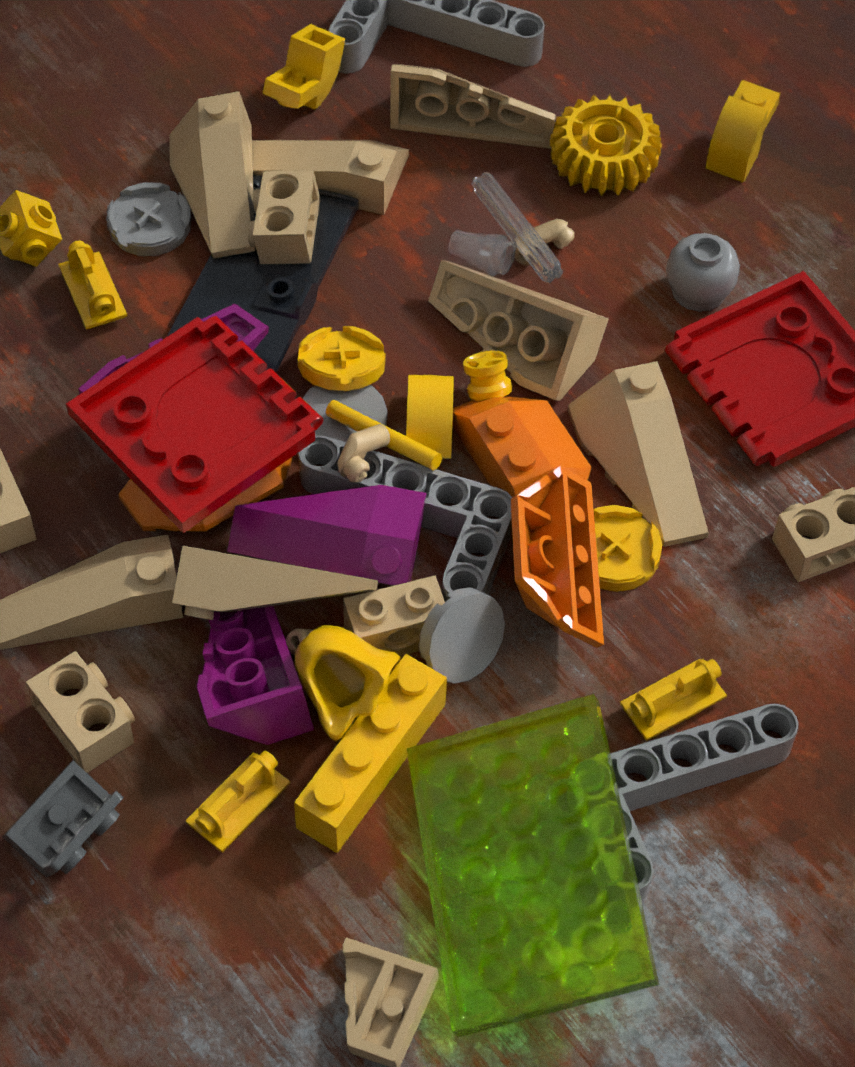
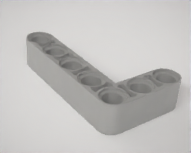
[329,0,545,73]
[298,435,512,602]
[567,704,799,911]

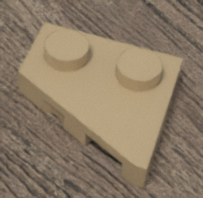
[343,937,440,1067]

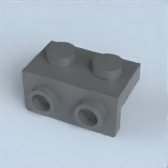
[2,761,124,878]

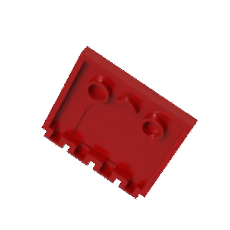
[665,271,855,468]
[66,316,324,533]

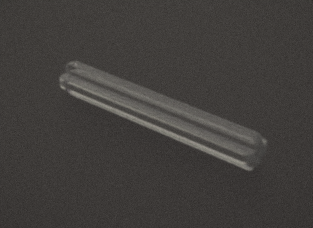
[472,172,563,283]

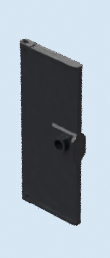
[167,175,359,373]

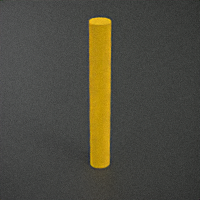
[326,400,442,470]

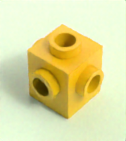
[0,190,62,267]

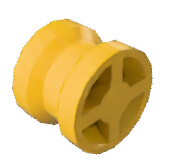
[463,351,512,401]

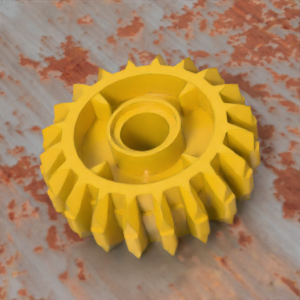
[550,94,662,196]

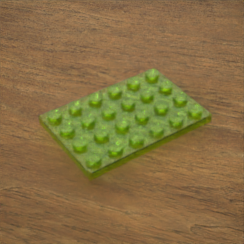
[407,694,659,1037]

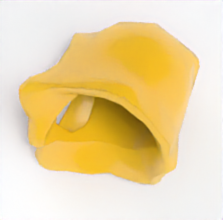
[294,625,401,741]

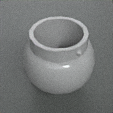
[666,233,740,311]

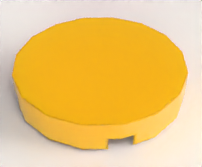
[298,326,386,391]
[594,505,663,592]

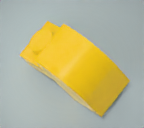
[263,24,345,110]
[705,80,781,182]
[406,375,454,459]

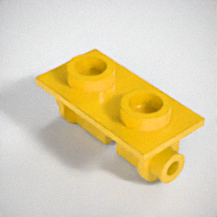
[58,240,128,330]
[620,659,727,741]
[185,751,290,853]

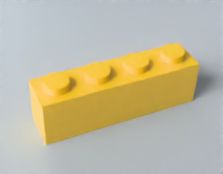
[294,654,447,853]

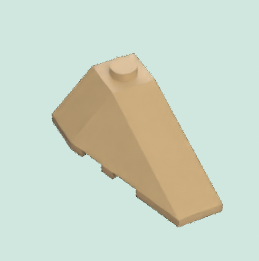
[390,64,555,148]
[170,91,255,258]
[252,140,409,215]
[428,260,609,401]
[567,361,709,547]
[0,535,183,650]
[172,546,378,620]

